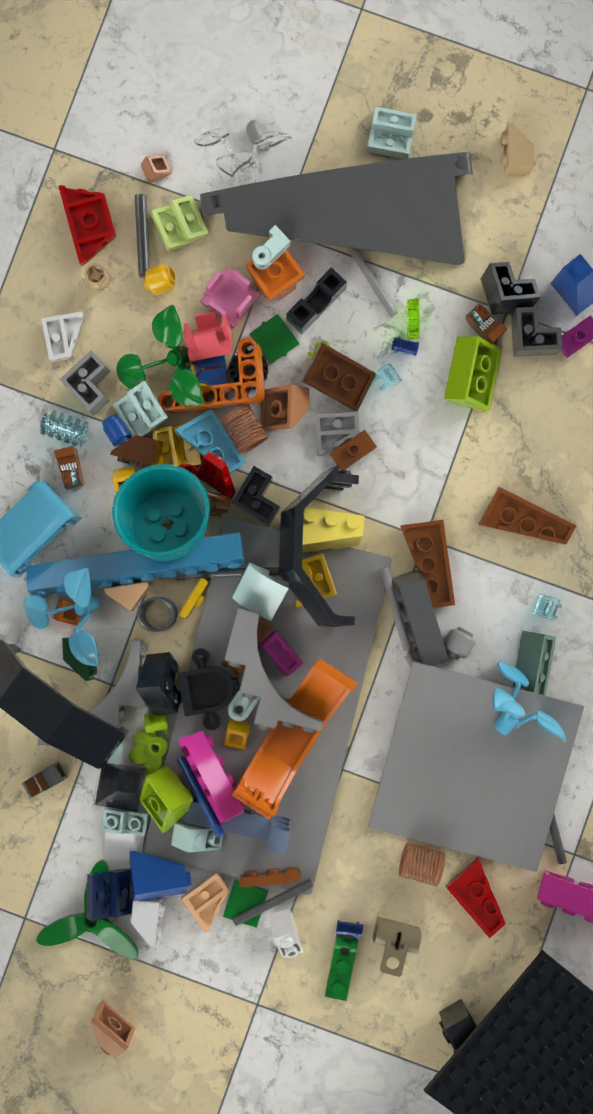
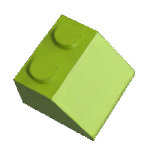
[139,765,193,833]

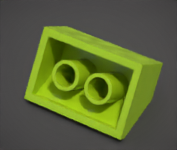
[444,336,502,411]

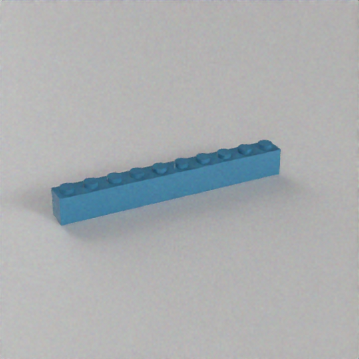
[26,533,246,598]

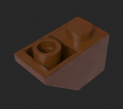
[110,435,163,468]

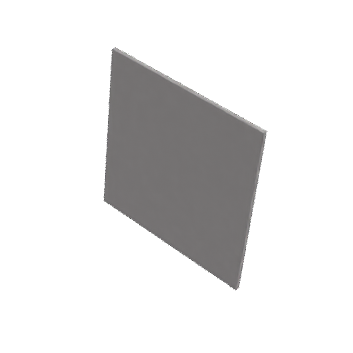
[368,661,584,872]

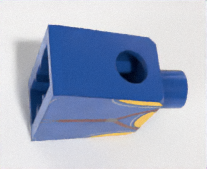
[181,355,228,387]

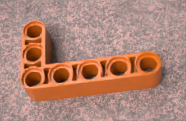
[157,338,265,414]

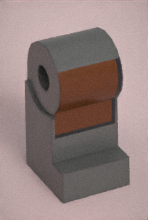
[22,761,67,798]

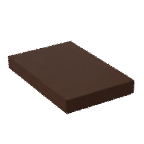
[301,343,376,412]

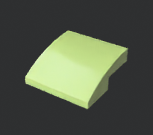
[151,195,208,252]

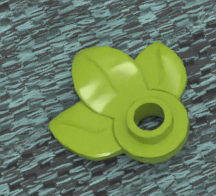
[129,731,168,774]

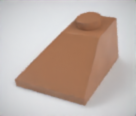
[260,385,309,432]
[91,1000,135,1058]

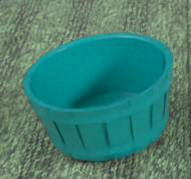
[112,464,210,561]

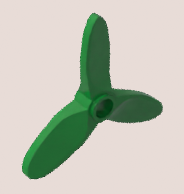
[36,860,139,959]

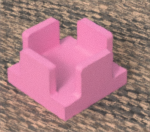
[200,268,260,329]

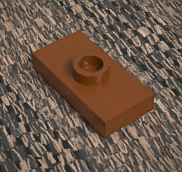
[330,430,377,471]

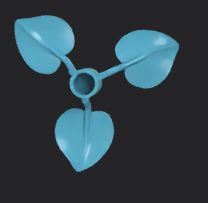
[24,568,101,666]
[493,661,566,743]

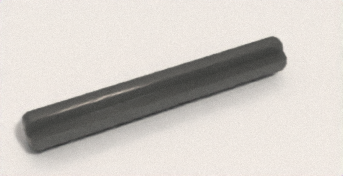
[134,194,150,278]

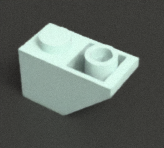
[171,823,224,852]

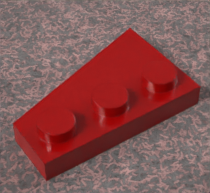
[445,857,506,938]

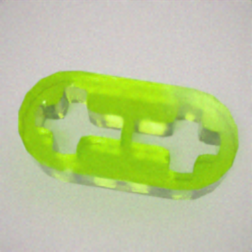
[406,299,420,339]

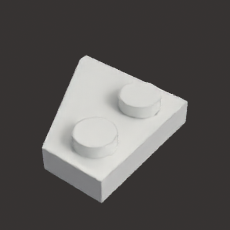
[41,311,84,362]

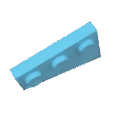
[174,409,246,473]

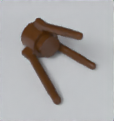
[206,490,231,517]

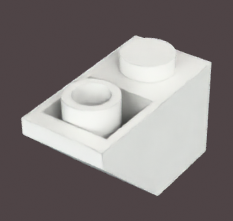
[131,897,165,948]
[269,908,303,958]

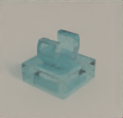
[373,363,402,390]
[533,594,562,620]

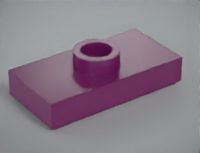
[561,315,593,358]
[259,630,303,677]

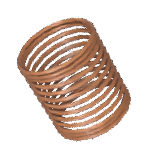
[221,404,268,454]
[399,842,445,887]

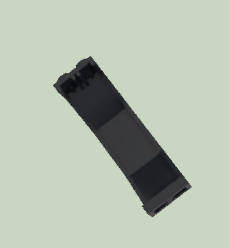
[279,464,359,627]
[0,639,130,769]

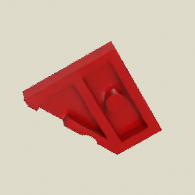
[199,451,236,500]

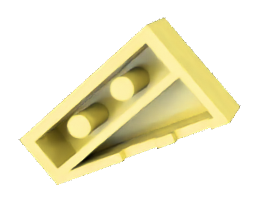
[302,507,365,553]

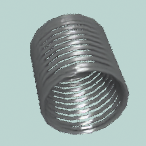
[137,597,177,632]

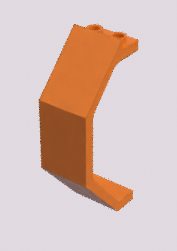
[232,658,358,820]

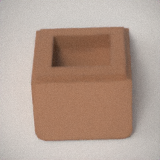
[141,154,172,183]

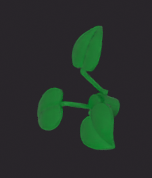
[116,305,205,406]

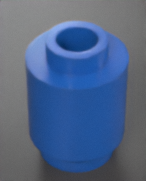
[102,415,132,447]

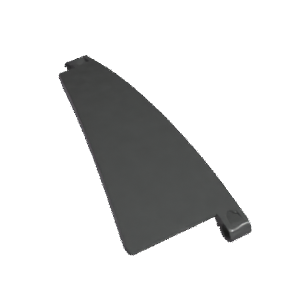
[200,152,473,265]

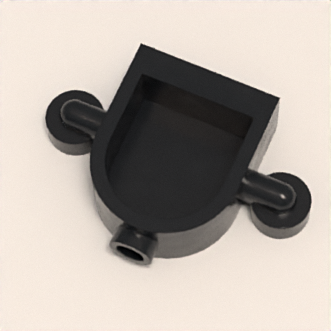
[177,648,239,730]

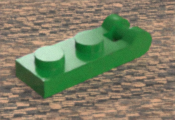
[325,935,358,1001]

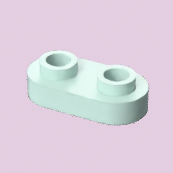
[228,689,260,721]

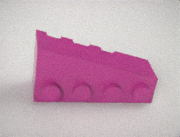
[537,870,593,923]

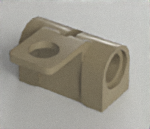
[372,916,421,977]

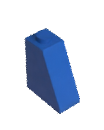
[550,254,593,316]
[129,851,192,902]

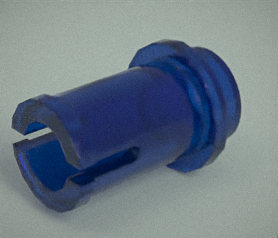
[391,336,419,356]
[336,920,363,940]

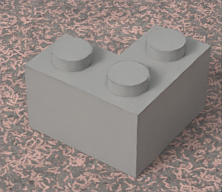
[59,350,111,415]

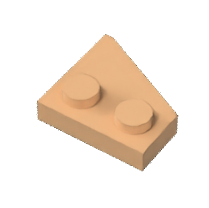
[181,872,230,933]

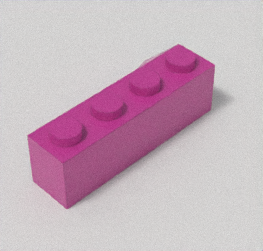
[178,731,246,825]

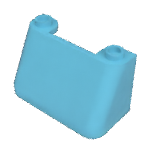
[0,481,82,578]

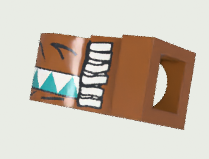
[465,304,507,344]
[54,446,84,490]

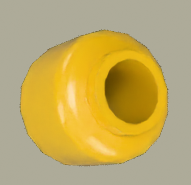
[143,264,177,296]

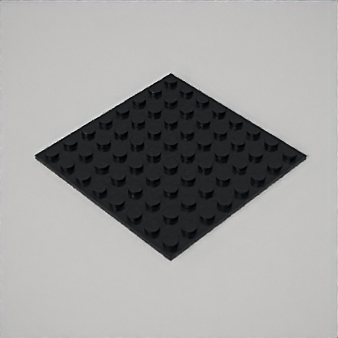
[423,949,593,1114]

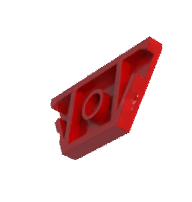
[58,185,117,266]

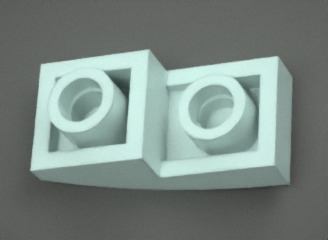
[101,808,150,836]

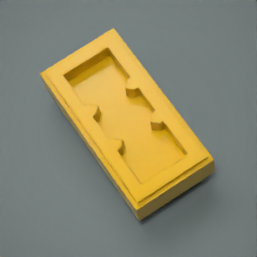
[179,578,210,619]

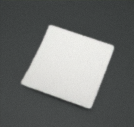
[103,832,144,870]

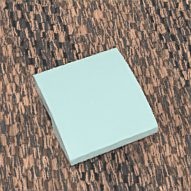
[367,107,417,159]
[113,381,168,437]
[232,563,289,621]

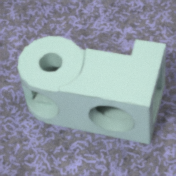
[252,225,291,270]

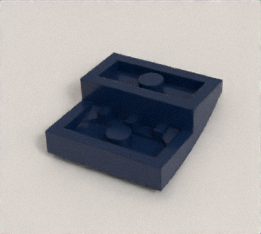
[87,868,134,921]

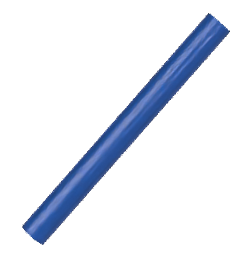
[177,756,225,837]

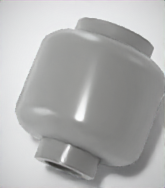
[444,627,475,660]

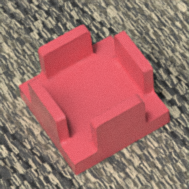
[183,311,233,362]

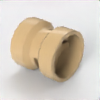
[84,263,110,291]

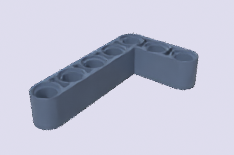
[182,798,291,854]

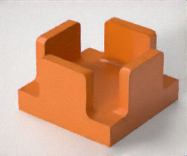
[245,250,305,302]

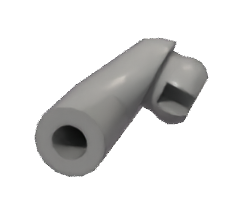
[246,120,272,149]

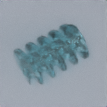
[40,410,89,448]

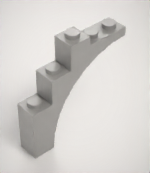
[225,608,323,733]
[38,639,147,746]

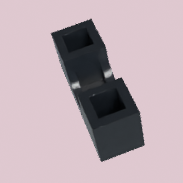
[286,267,347,335]

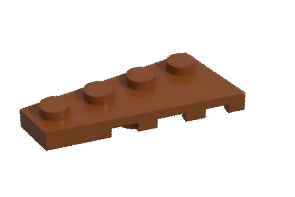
[479,486,577,545]
[400,520,455,608]

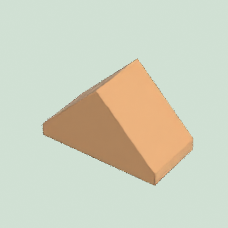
[105,582,151,611]

